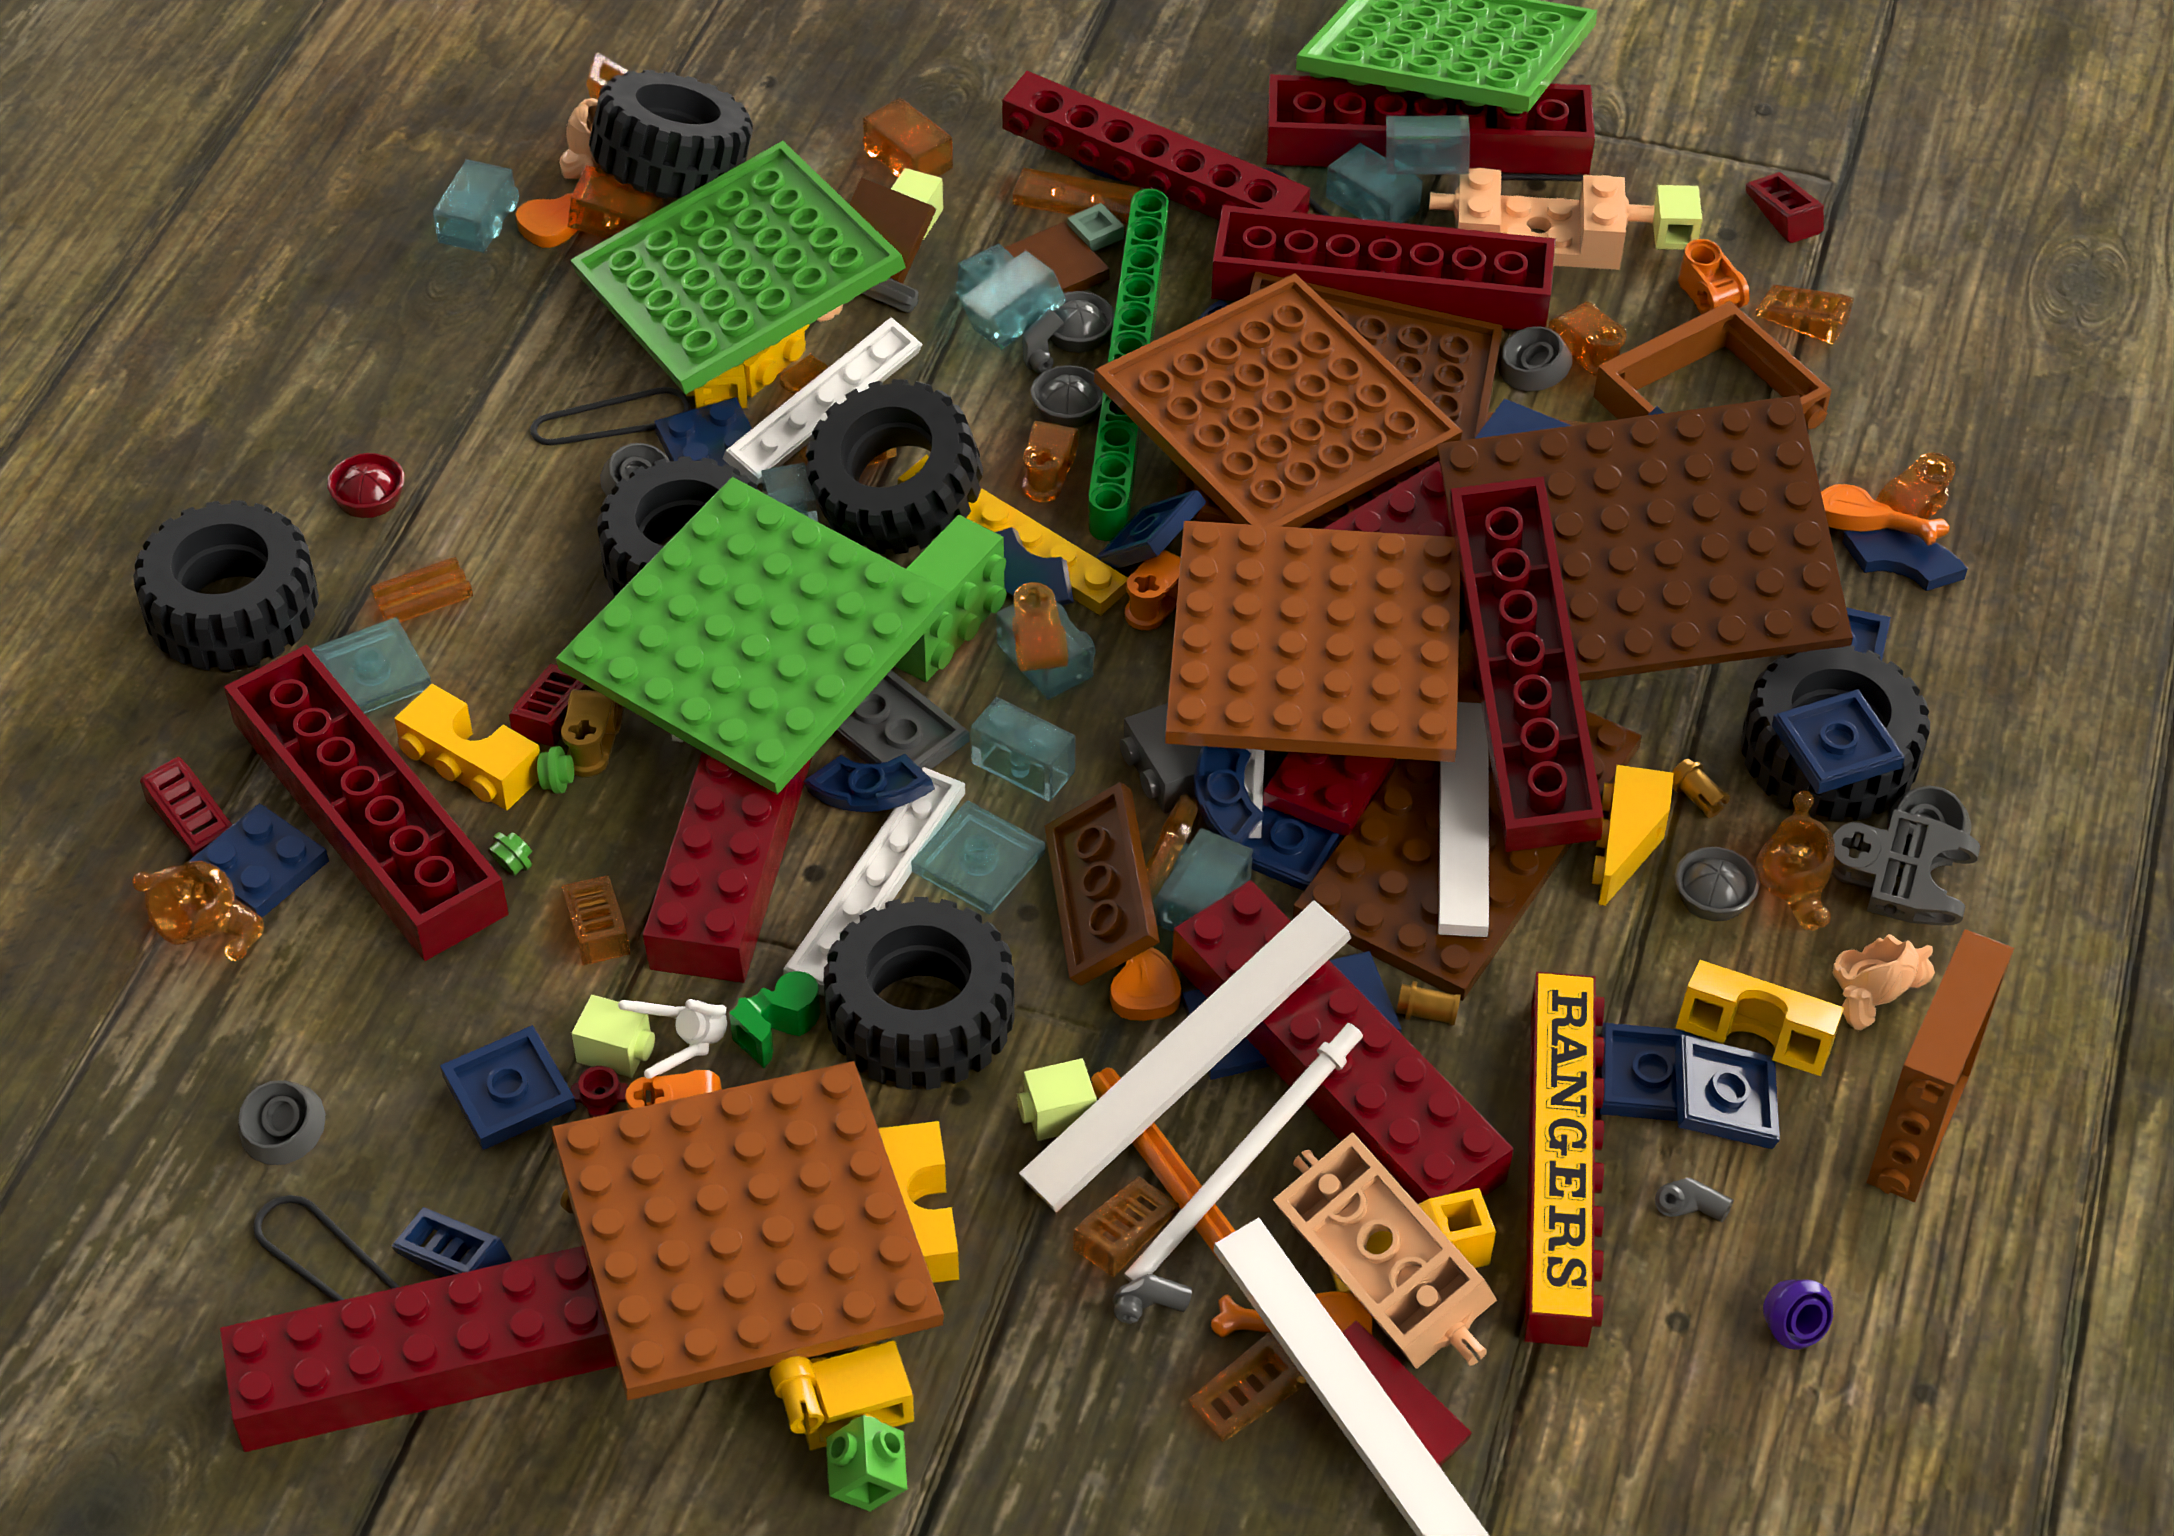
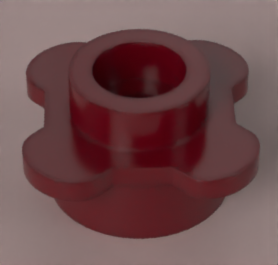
[570,1066,629,1118]

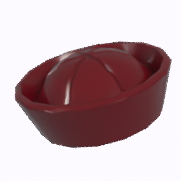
[327,453,404,518]

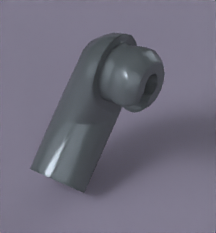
[1022,308,1064,374]
[1655,1178,1734,1223]
[1113,1274,1192,1323]

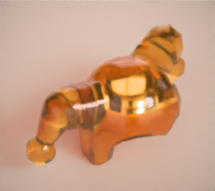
[1756,791,1835,931]
[132,861,265,961]

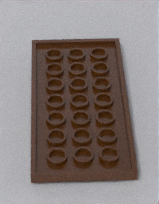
[1293,666,1642,1001]

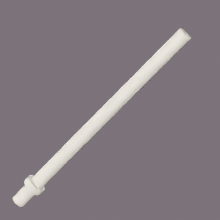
[1124,1023,1363,1282]

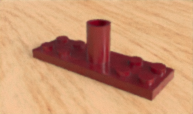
[1262,645,1460,836]

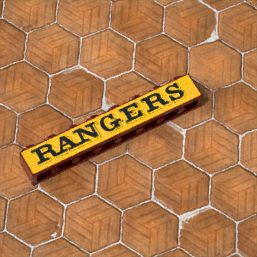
[1524,972,1605,1347]

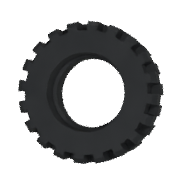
[589,70,753,199]
[806,379,983,554]
[597,456,761,596]
[133,500,319,671]
[1741,646,1931,822]
[823,897,1015,1090]

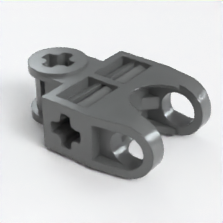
[1827,809,1981,926]

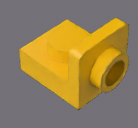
[686,365,748,409]

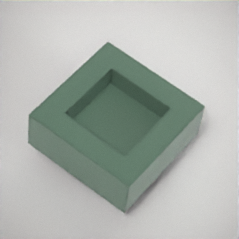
[1067,203,1124,252]

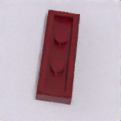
[1342,1320,1472,1467]

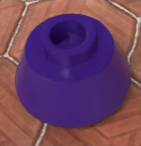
[1763,1280,1833,1350]

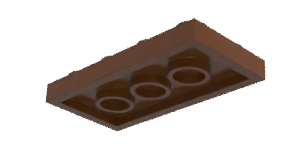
[1044,782,1160,986]

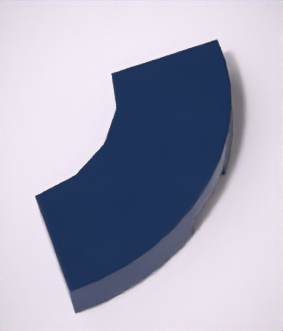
[995,527,1074,606]
[1842,528,1968,591]
[1194,746,1264,855]
[804,754,935,812]

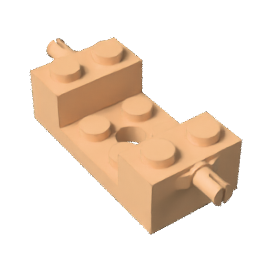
[1429,168,1654,270]
[1273,1132,1497,1369]

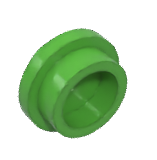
[537,746,574,794]
[487,832,532,876]

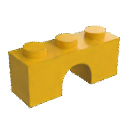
[394,684,540,811]
[1676,960,1844,1077]
[878,1121,959,1283]

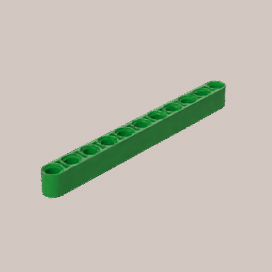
[1088,189,1168,542]

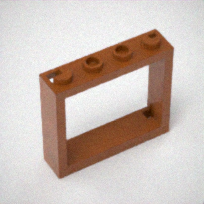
[1593,301,1832,429]
[1866,929,2015,1203]

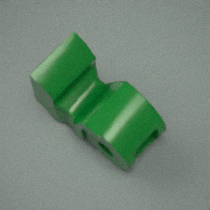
[729,971,821,1069]

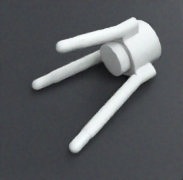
[618,999,727,1079]

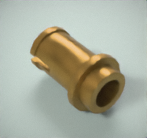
[1671,759,1730,818]
[1396,981,1461,1026]

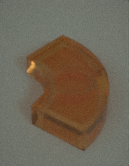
[1146,793,1198,901]

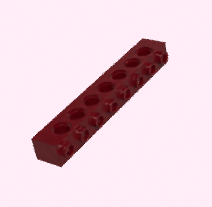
[1002,71,1311,220]

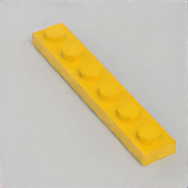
[898,455,1128,616]

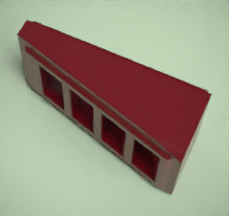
[1745,172,1824,243]
[509,663,590,747]
[140,757,232,856]

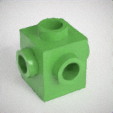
[826,1415,907,1511]

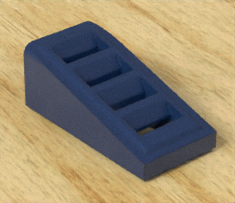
[392,1207,512,1278]

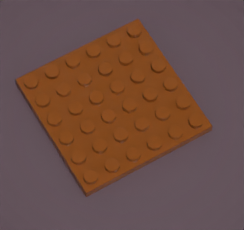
[1094,273,1463,528]
[1165,521,1460,762]
[552,1061,944,1401]

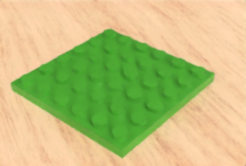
[1296,0,1597,113]
[570,141,906,394]
[556,477,951,795]

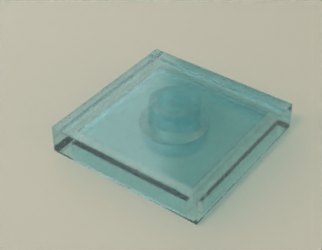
[311,617,432,714]
[911,800,1045,915]

